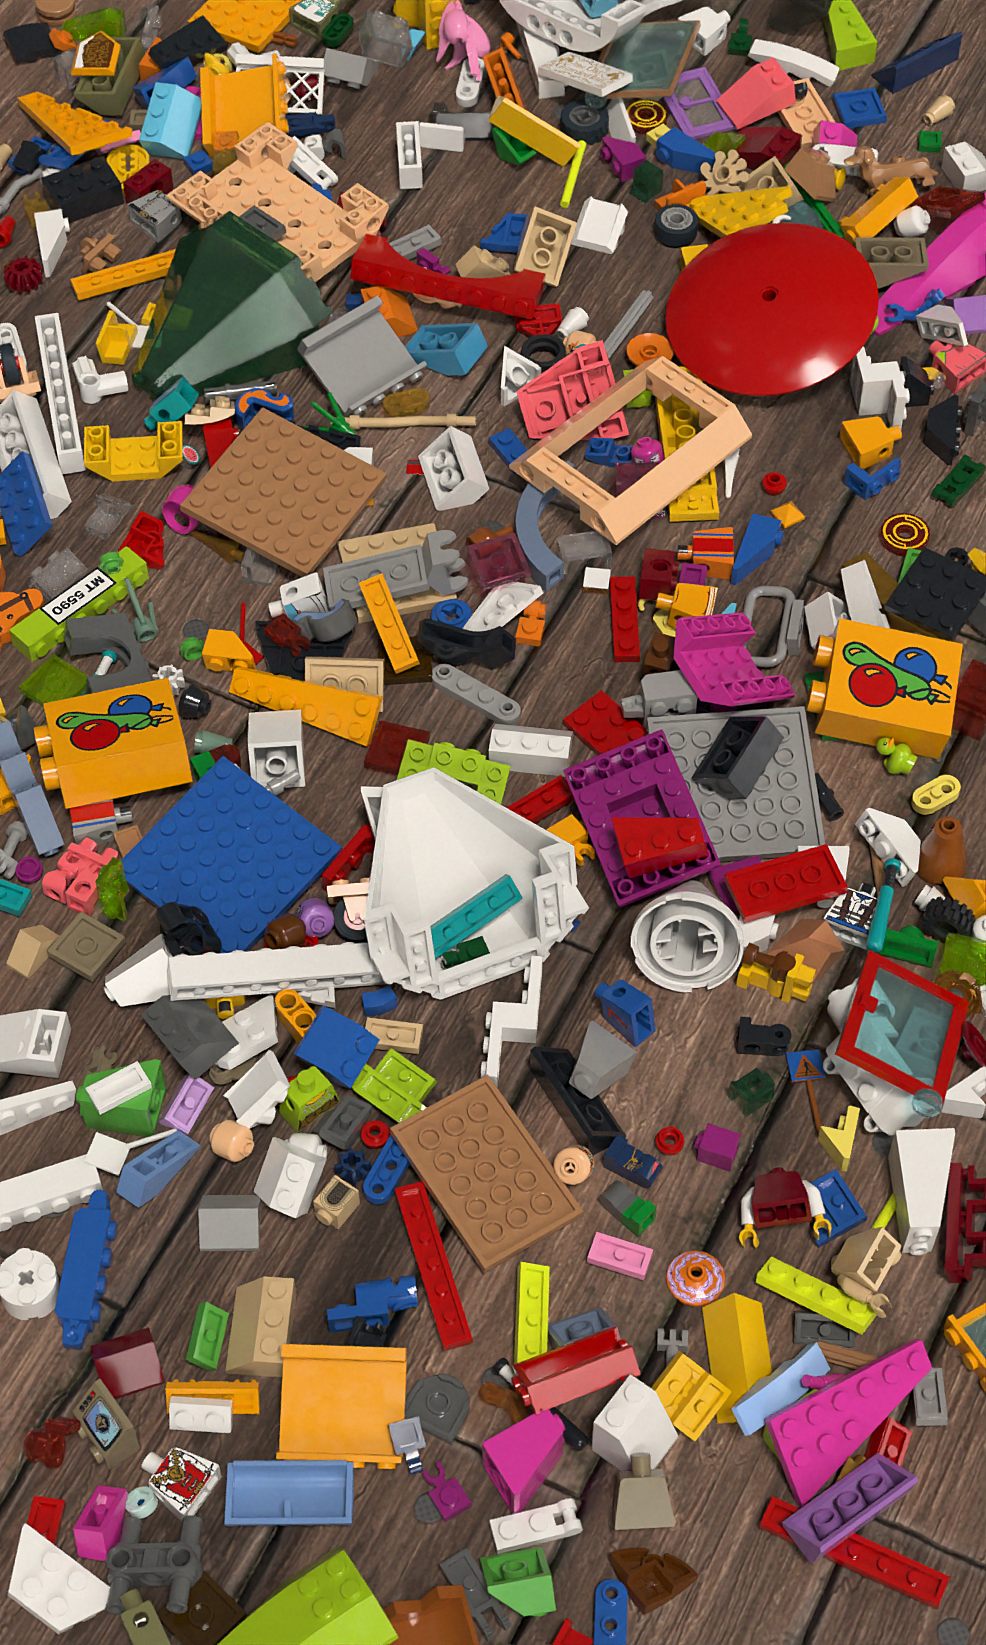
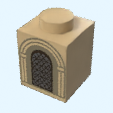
[314,1175,360,1230]

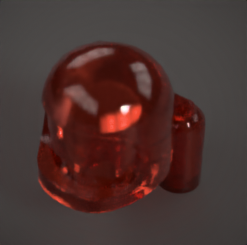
[23,1416,81,1469]

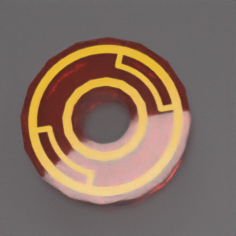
[626,99,668,135]
[880,513,930,556]

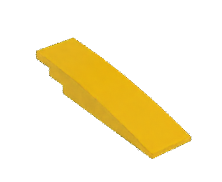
[655,366,719,522]

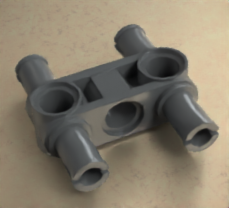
[105,1515,203,1614]

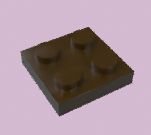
[378,636,433,685]
[156,1569,247,1645]

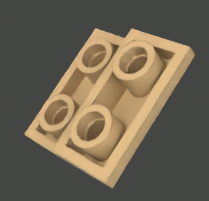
[184,396,235,424]

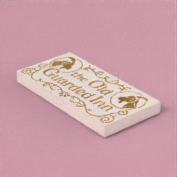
[538,52,633,97]

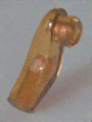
[479,1382,528,1425]

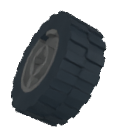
[560,99,609,145]

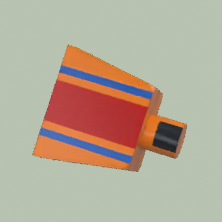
[677,527,734,580]

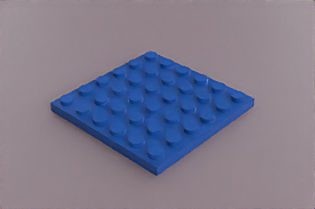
[113,756,342,954]

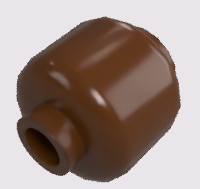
[264,913,306,950]

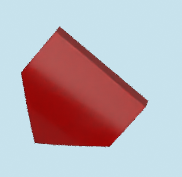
[513,303,562,337]

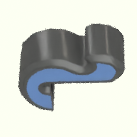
[292,599,357,643]

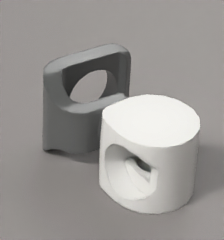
[303,128,347,160]

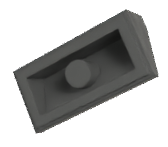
[794,1310,856,1347]

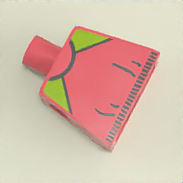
[929,341,986,394]

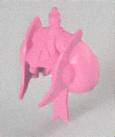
[436,0,490,81]

